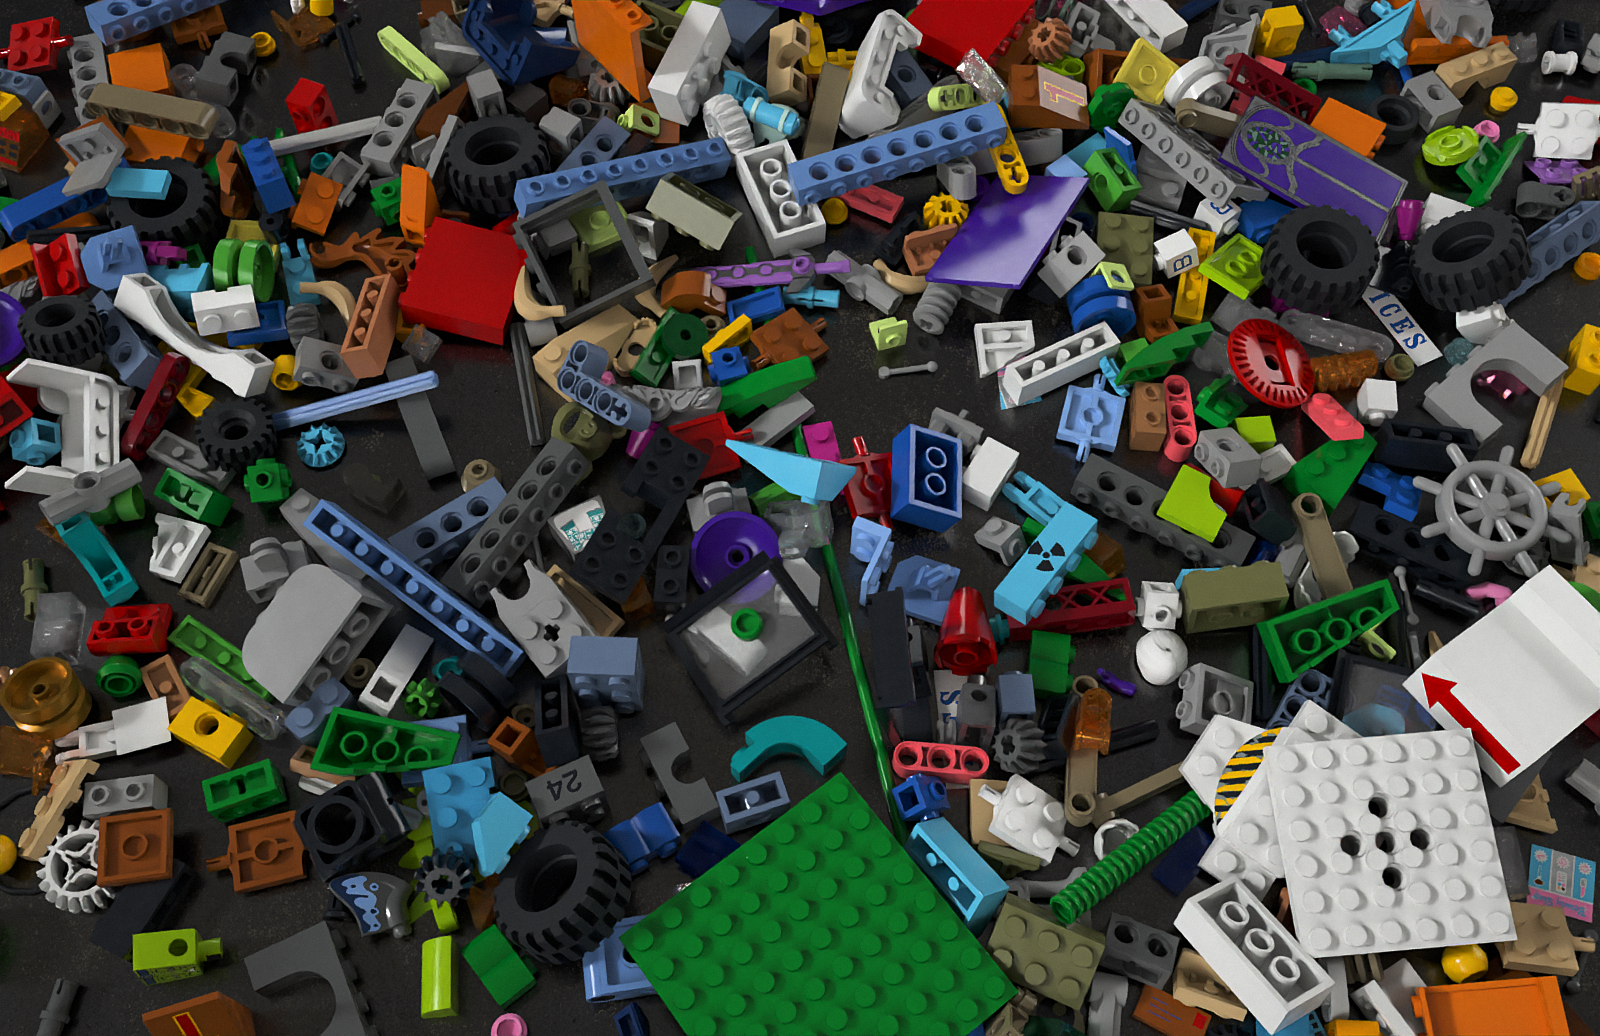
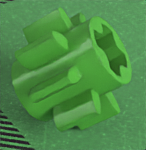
[400,678,444,721]

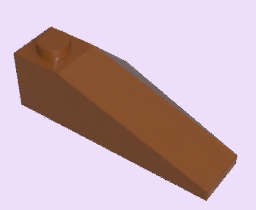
[1082,48,1190,99]

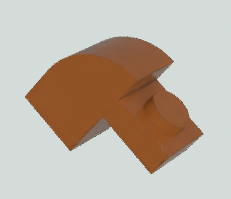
[660,270,727,317]
[1133,284,1179,344]
[487,716,561,779]

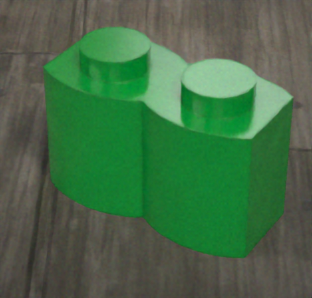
[1026,630,1076,699]
[459,924,538,1010]

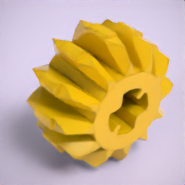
[923,191,969,232]

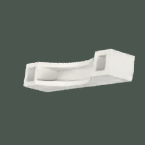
[113,273,275,398]

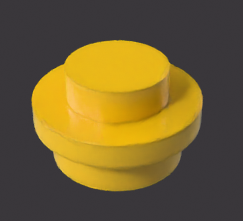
[251,32,276,57]
[1490,87,1518,111]
[821,198,848,224]

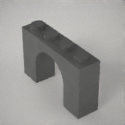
[244,921,379,1036]

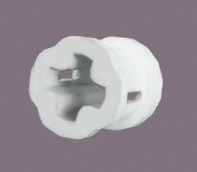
[1541,51,1578,75]

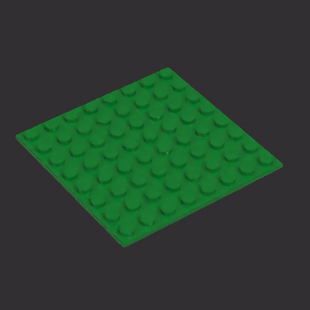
[618,772,1019,1036]

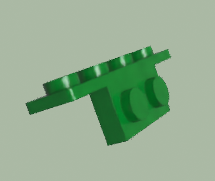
[1456,131,1528,208]

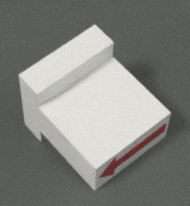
[1402,565,1600,788]

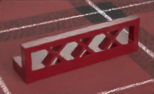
[1223,52,1322,125]
[1006,577,1136,643]

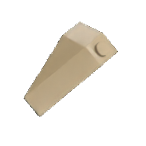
[532,304,638,402]

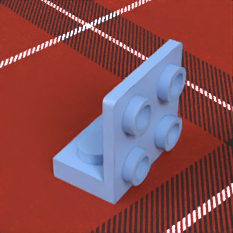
[850,516,894,606]

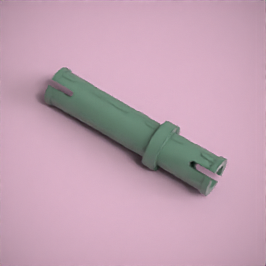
[1291,60,1373,82]

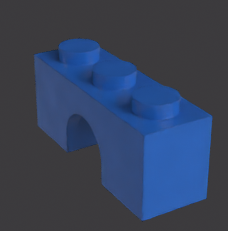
[241,137,296,214]

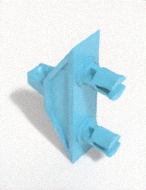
[1328,0,1417,69]

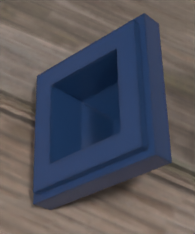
[614,1002,649,1036]

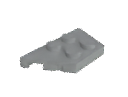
[1198,13,1261,93]

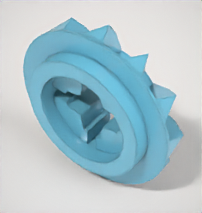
[1099,355,1131,398]
[296,423,345,467]

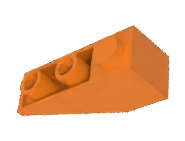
[400,164,441,247]

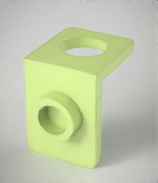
[616,104,660,137]
[1089,261,1134,291]
[869,317,908,351]
[1357,616,1397,663]

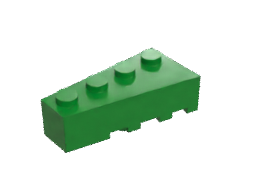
[1256,578,1400,683]

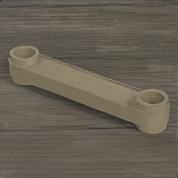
[1175,98,1242,139]
[1291,493,1353,599]
[1064,675,1099,827]
[1085,761,1186,829]

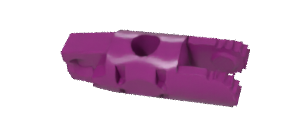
[140,241,187,266]

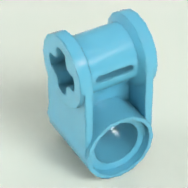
[719,70,769,107]

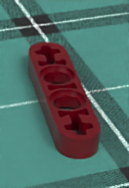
[120,352,190,461]

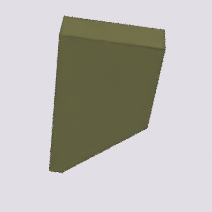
[976,840,1041,880]

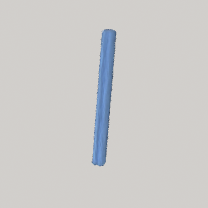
[272,370,439,431]

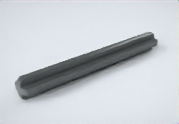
[509,321,545,446]

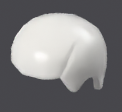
[1094,818,1140,861]

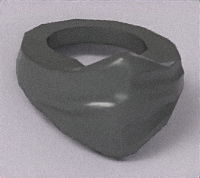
[1408,631,1428,670]

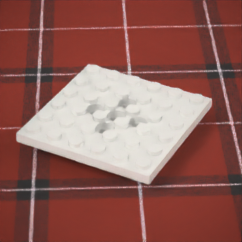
[1262,728,1518,958]

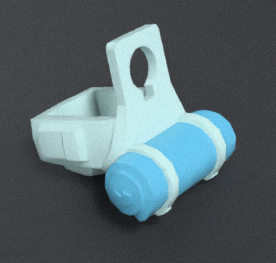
[742,96,806,148]

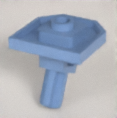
[80,225,150,293]
[888,555,961,626]

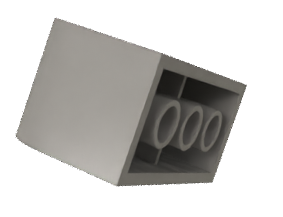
[242,564,394,706]

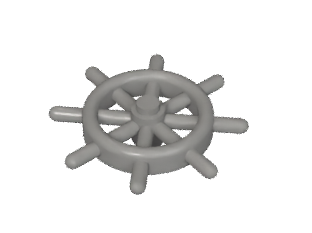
[1413,443,1572,578]

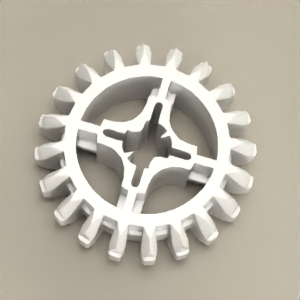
[703,93,755,167]
[36,820,123,914]

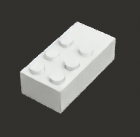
[648,1,731,126]
[736,139,826,258]
[1173,875,1336,1036]

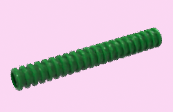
[1050,790,1212,924]

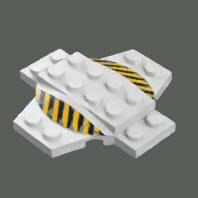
[1178,700,1384,902]

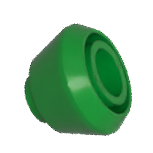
[95,655,143,697]

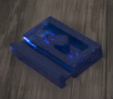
[675,820,742,878]

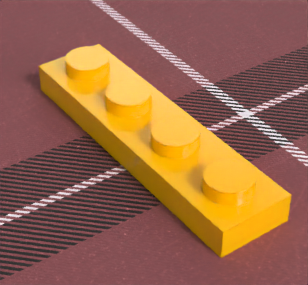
[1171,227,1216,325]

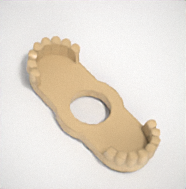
[613,317,657,377]

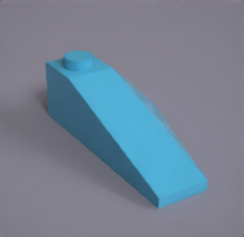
[725,439,857,505]

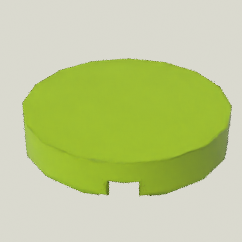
[1422,126,1480,166]

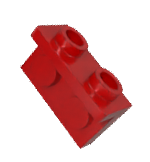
[30,233,90,297]

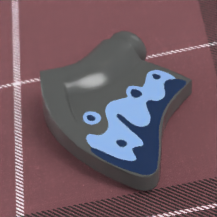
[329,872,414,939]

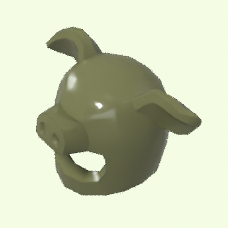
[551,401,628,485]

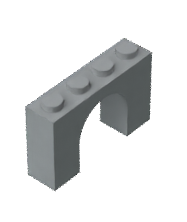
[1422,321,1569,450]

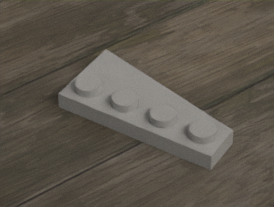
[279,488,371,583]

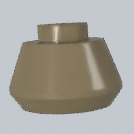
[461,459,502,493]

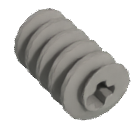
[913,282,962,335]

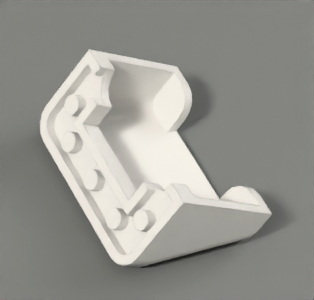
[838,9,923,139]

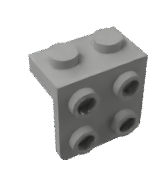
[58,122,127,197]

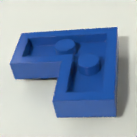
[1358,461,1422,522]

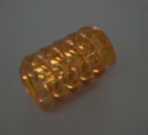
[1310,349,1378,393]

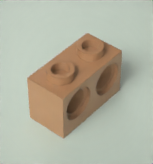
[1128,382,1166,452]

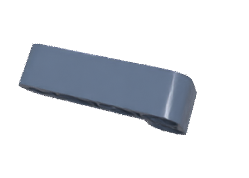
[557,340,651,432]
[1265,669,1356,730]

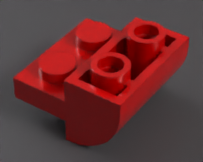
[86,603,173,657]

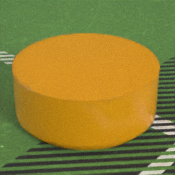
[1574,252,1600,280]

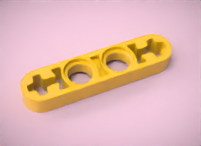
[982,102,1029,194]

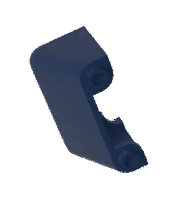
[462,0,581,86]

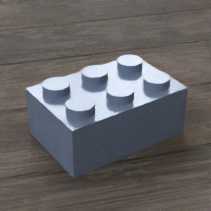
[567,635,645,714]

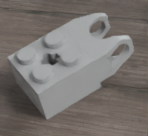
[1418,0,1494,48]
[490,560,600,679]

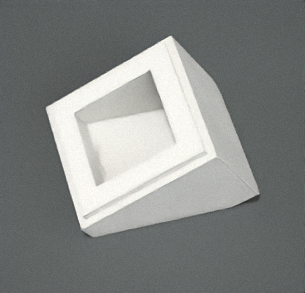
[672,359,703,390]

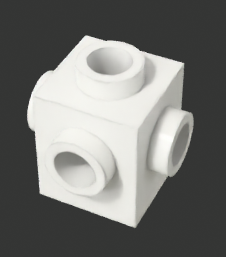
[1134,581,1182,631]

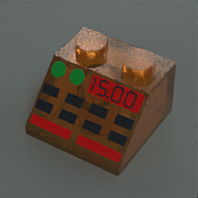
[0,107,50,173]

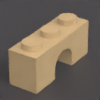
[766,19,810,107]
[1435,42,1518,99]

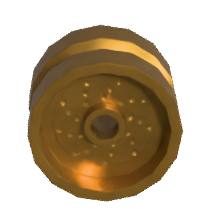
[0,657,92,741]

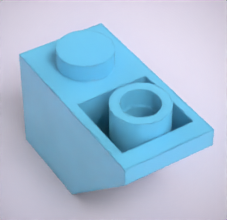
[472,791,533,877]

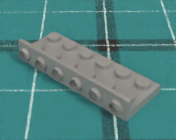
[1118,98,1270,209]

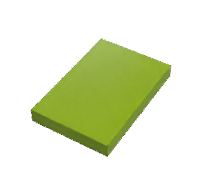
[1197,233,1265,301]

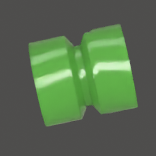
[89,484,145,526]

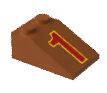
[1007,64,1089,129]
[142,991,256,1036]

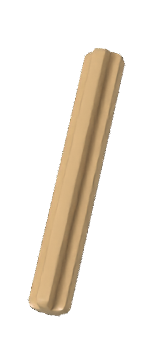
[1520,377,1565,469]

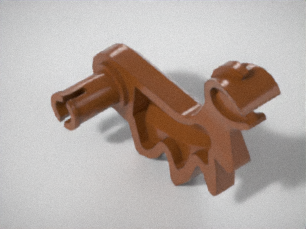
[309,228,416,292]

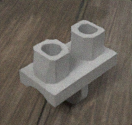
[928,407,984,457]

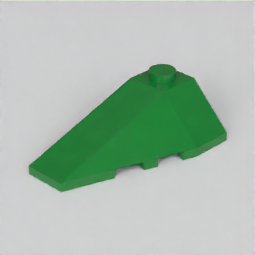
[310,706,462,777]

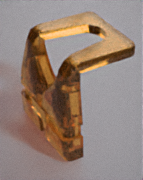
[270,4,335,48]
[0,725,53,796]

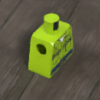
[133,928,223,986]

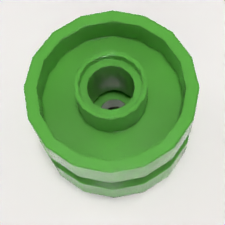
[213,238,275,303]

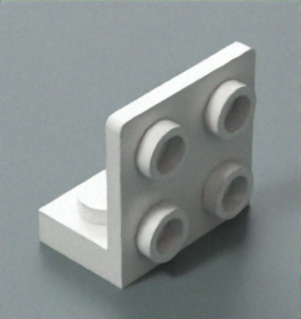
[1349,958,1427,1036]

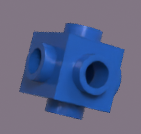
[707,346,751,387]
[891,773,950,822]

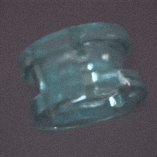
[1444,337,1474,365]

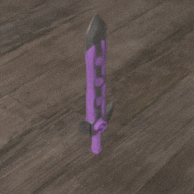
[658,248,851,294]

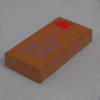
[1131,984,1212,1036]

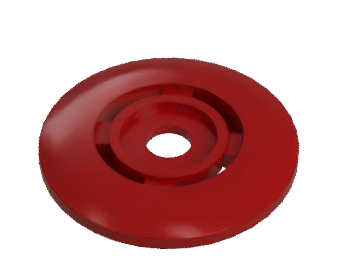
[1227,319,1315,409]

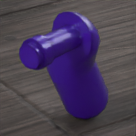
[1097,668,1137,695]

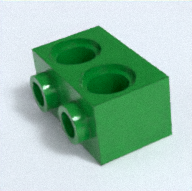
[153,467,235,527]
[202,758,287,823]

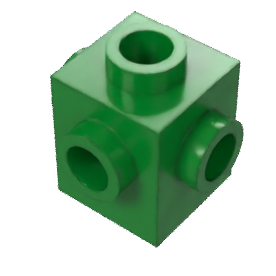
[370,177,401,226]
[244,458,292,504]

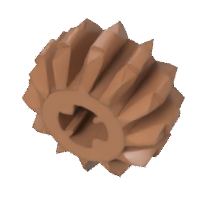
[1027,17,1074,64]

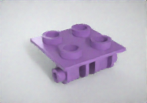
[1523,158,1594,196]

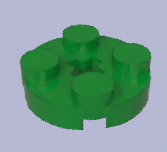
[1088,82,1137,132]

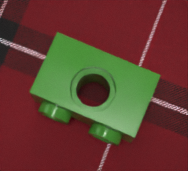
[1082,147,1143,212]

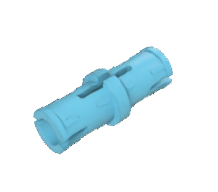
[782,286,840,309]

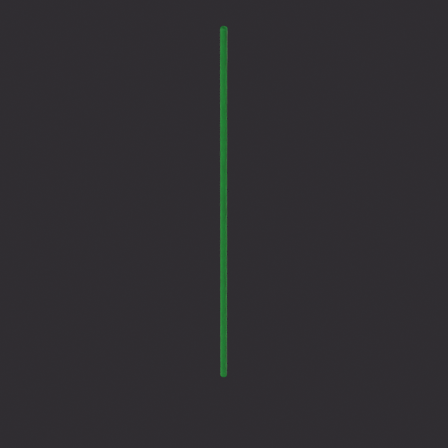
[745,246,909,847]

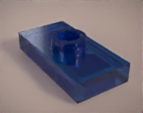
[1152,825,1214,896]

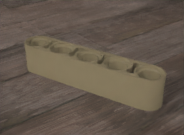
[800,62,850,180]
[85,82,220,140]

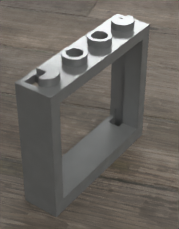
[512,179,656,330]

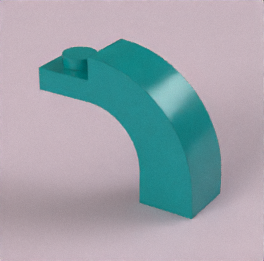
[55,511,139,607]
[730,716,847,783]

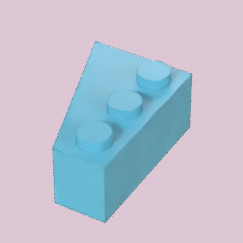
[147,263,216,322]
[903,817,1010,938]

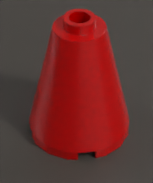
[934,586,998,676]

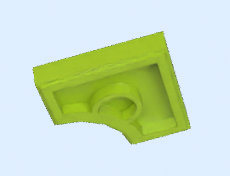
[1156,464,1227,543]

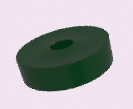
[661,313,708,360]

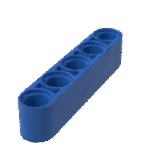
[0,156,131,242]

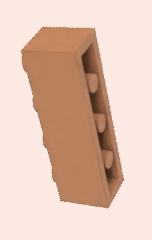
[340,273,402,379]

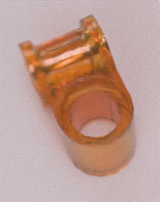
[1073,688,1112,755]

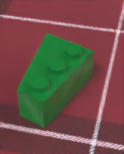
[1282,429,1378,518]

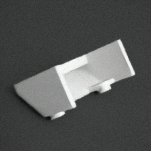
[5,358,120,496]

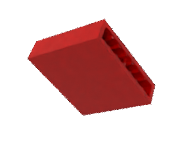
[906,0,1037,81]
[398,216,534,346]

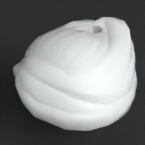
[1136,629,1188,685]

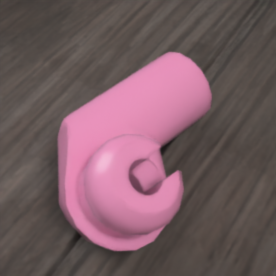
[1463,582,1513,607]

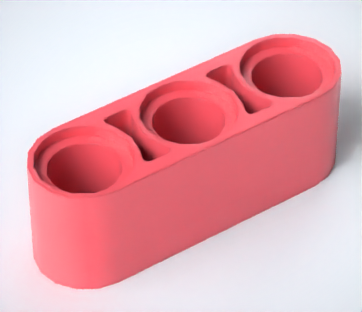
[1163,375,1197,462]
[892,741,989,785]

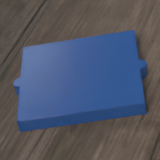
[1103,126,1139,181]

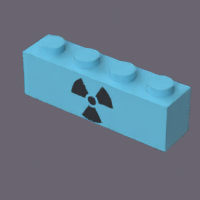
[994,502,1099,626]

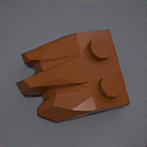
[216,140,254,220]

